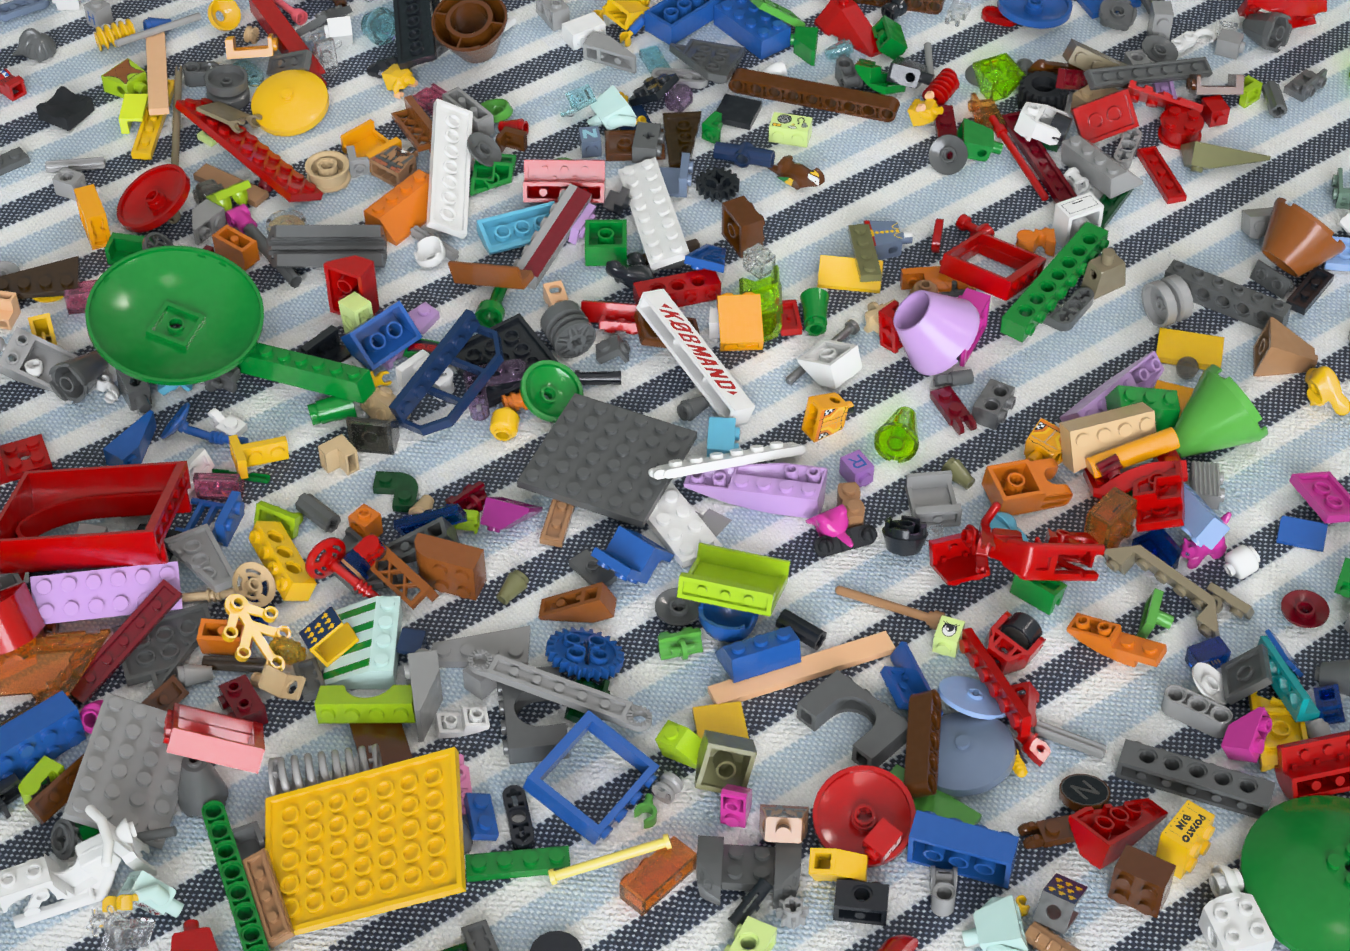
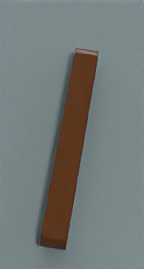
[728,68,900,122]

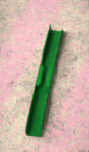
[210,469,271,484]

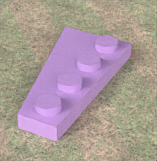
[382,302,440,370]

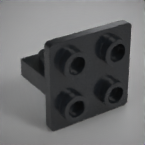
[296,325,352,362]

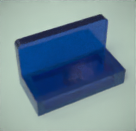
[1132,529,1181,569]

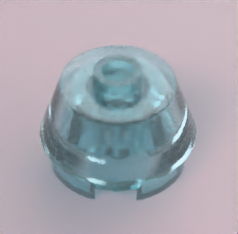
[361,7,396,45]

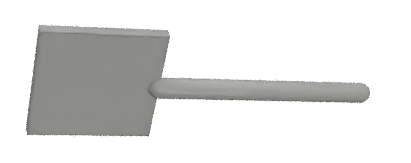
[695,509,732,537]

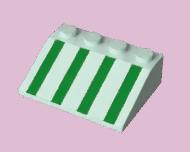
[323,596,403,689]

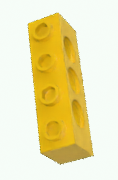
[248,521,317,601]

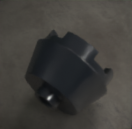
[882,515,928,556]

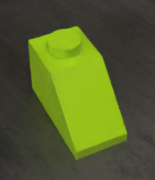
[655,720,702,769]

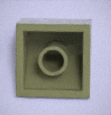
[694,730,757,793]

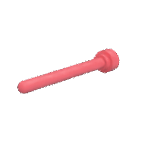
[273,0,308,25]

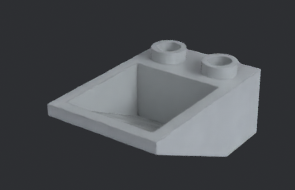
[0,327,78,392]
[404,648,443,742]

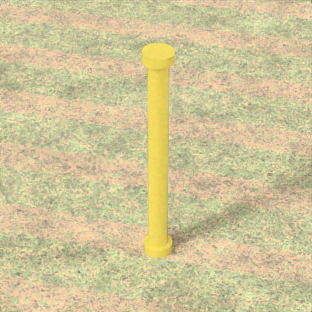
[548,833,672,885]

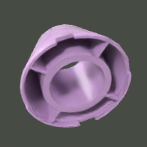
[893,290,980,375]

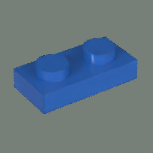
[463,793,499,841]

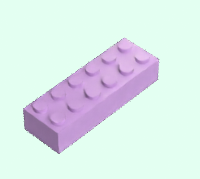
[30,561,183,624]

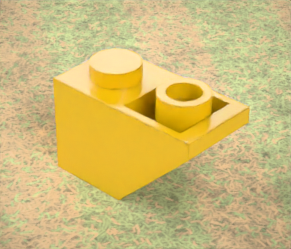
[808,848,868,882]

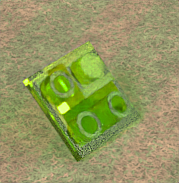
[973,53,1026,103]

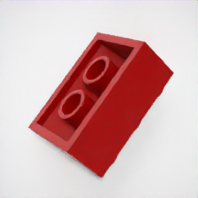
[323,255,380,315]

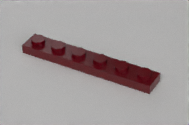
[64,579,183,705]

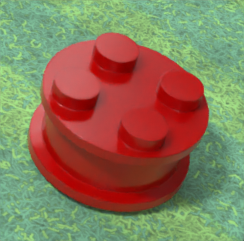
[1158,106,1204,150]

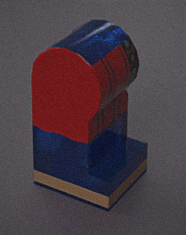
[340,535,386,583]

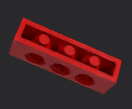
[633,269,721,307]

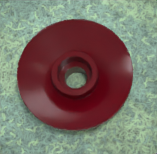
[1281,590,1330,628]

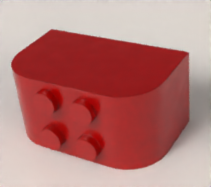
[0,582,45,655]

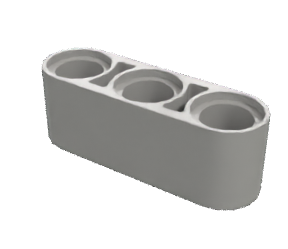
[1161,684,1233,738]

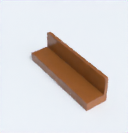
[448,261,534,290]

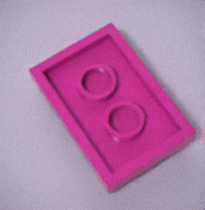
[1289,471,1350,524]

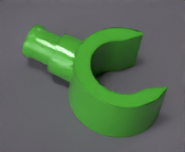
[634,793,657,829]

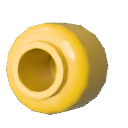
[489,407,520,441]

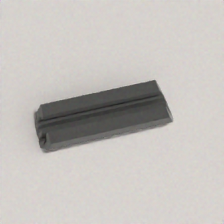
[266,225,387,268]

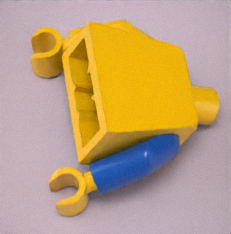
[593,0,650,47]

